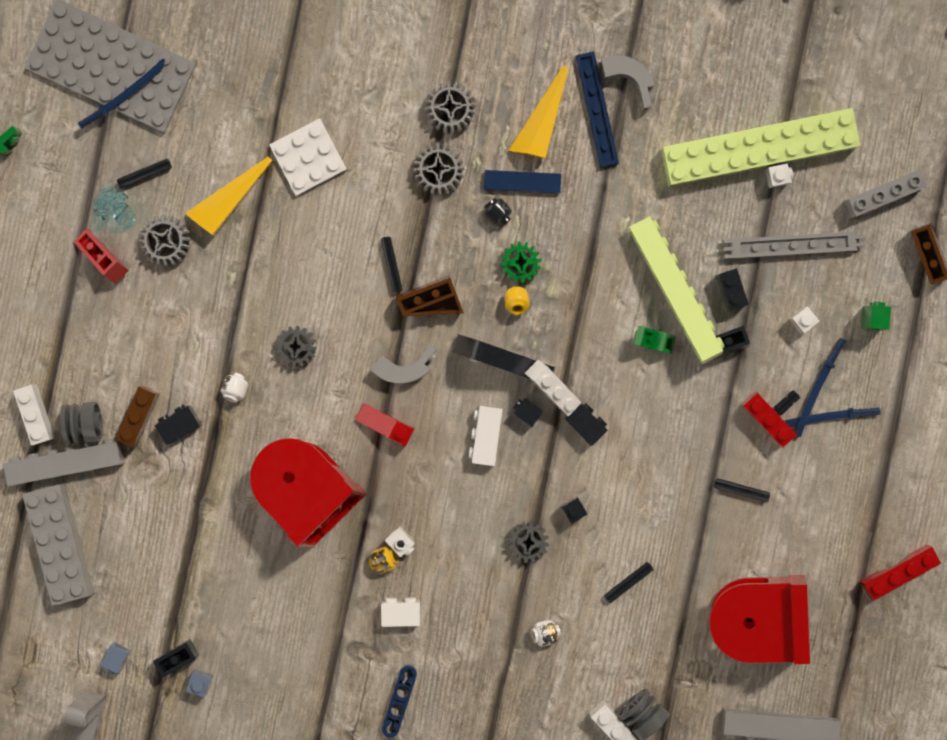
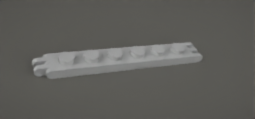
[722,231,865,259]

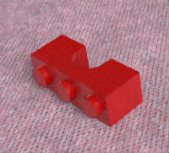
[741,392,797,448]

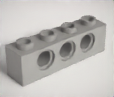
[844,169,928,219]

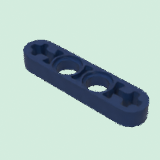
[382,664,417,738]

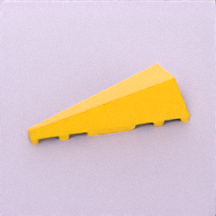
[509,66,569,160]
[185,157,273,236]

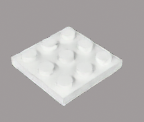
[269,118,347,196]

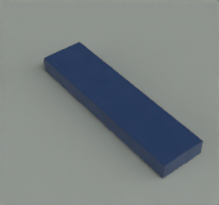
[484,170,561,193]

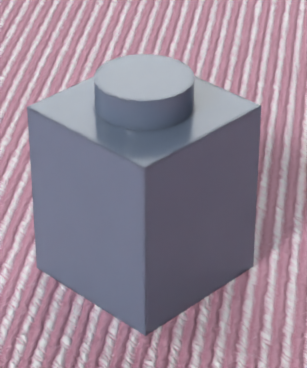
[101,642,131,674]
[186,669,213,697]

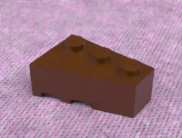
[396,275,464,316]

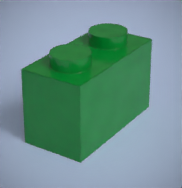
[861,302,891,331]

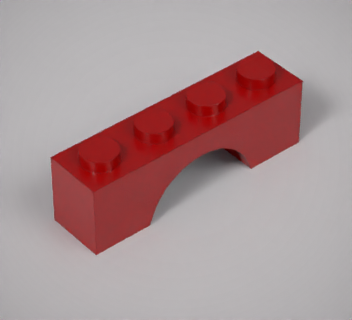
[860,544,942,601]

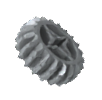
[424,81,476,134]
[413,143,465,196]
[138,215,191,267]

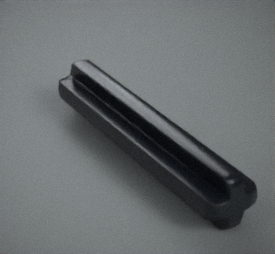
[117,159,172,189]
[381,236,403,293]
[714,478,770,502]
[604,562,654,603]

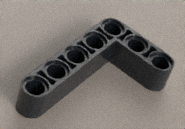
[452,334,555,379]

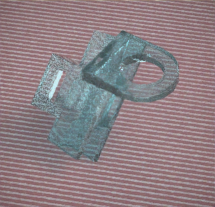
[94,186,136,228]

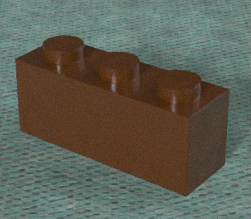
[911,222,947,285]
[115,386,160,447]

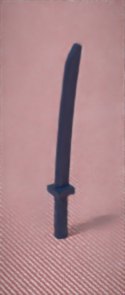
[78,59,165,129]
[796,338,847,437]
[784,407,881,427]

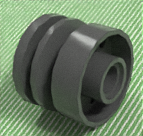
[60,402,103,444]
[618,688,669,740]

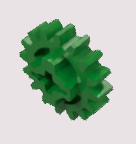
[500,241,542,283]

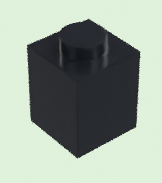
[513,398,543,427]
[561,496,587,524]

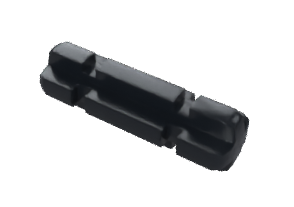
[774,390,800,415]

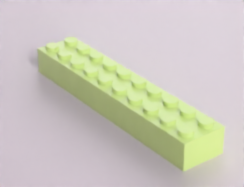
[661,108,860,187]

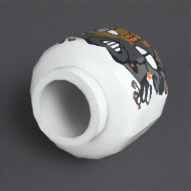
[220,373,249,403]
[531,620,561,647]

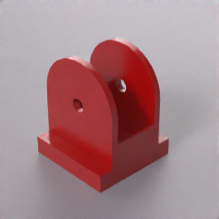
[250,438,367,547]
[710,575,810,665]

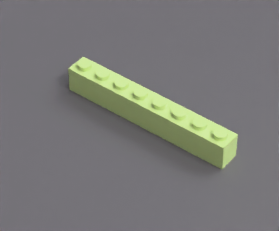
[629,216,724,364]

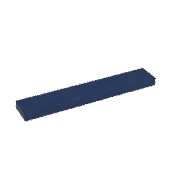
[575,51,619,168]

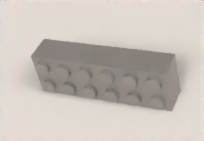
[22,483,94,606]

